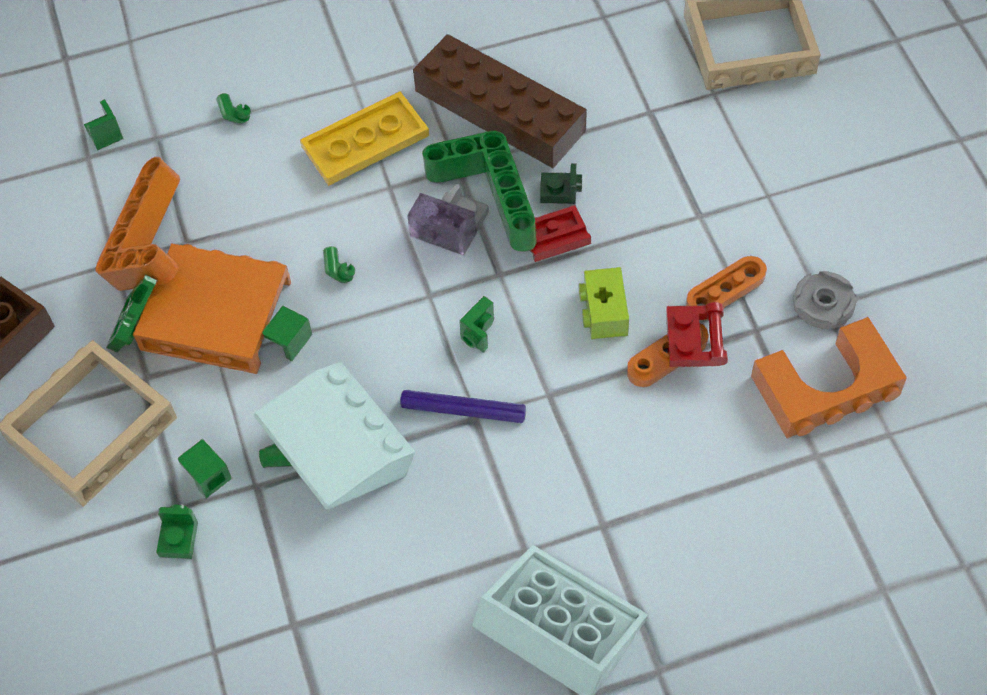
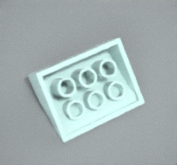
[254,362,415,510]
[472,545,648,695]

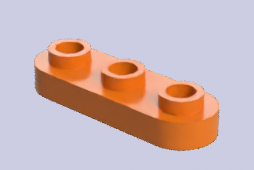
[686,256,767,308]
[627,323,709,387]

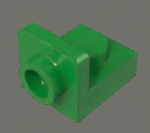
[459,296,494,352]
[156,504,198,559]

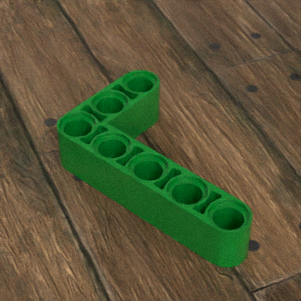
[422,131,537,252]

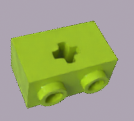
[578,267,629,339]

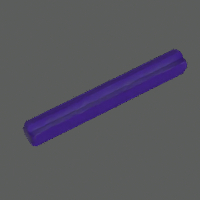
[400,390,526,423]

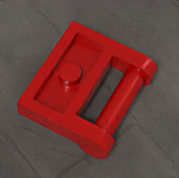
[666,302,728,367]

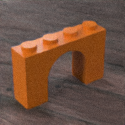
[751,317,907,438]

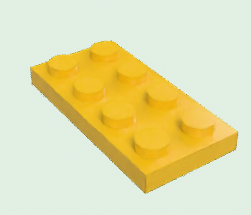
[300,91,430,186]

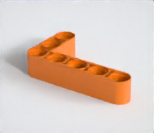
[95,157,180,291]

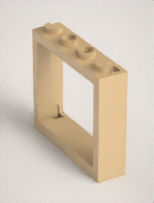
[684,0,821,90]
[0,340,177,507]

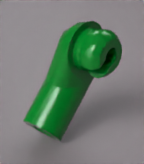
[216,93,251,124]
[323,246,355,283]

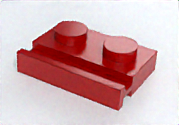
[529,205,591,262]

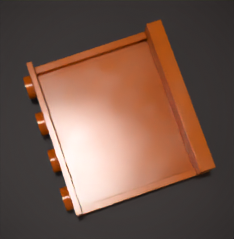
[133,243,291,374]

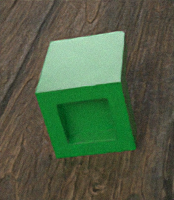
[84,99,124,151]
[262,306,313,361]
[178,439,232,499]

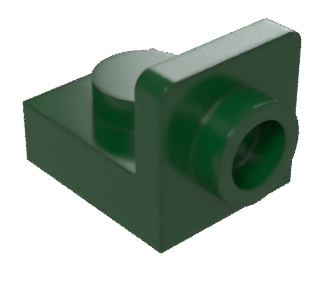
[540,163,582,204]

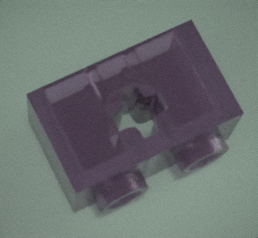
[407,193,477,255]

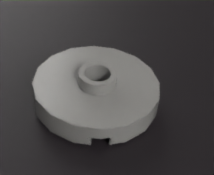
[793,271,857,329]

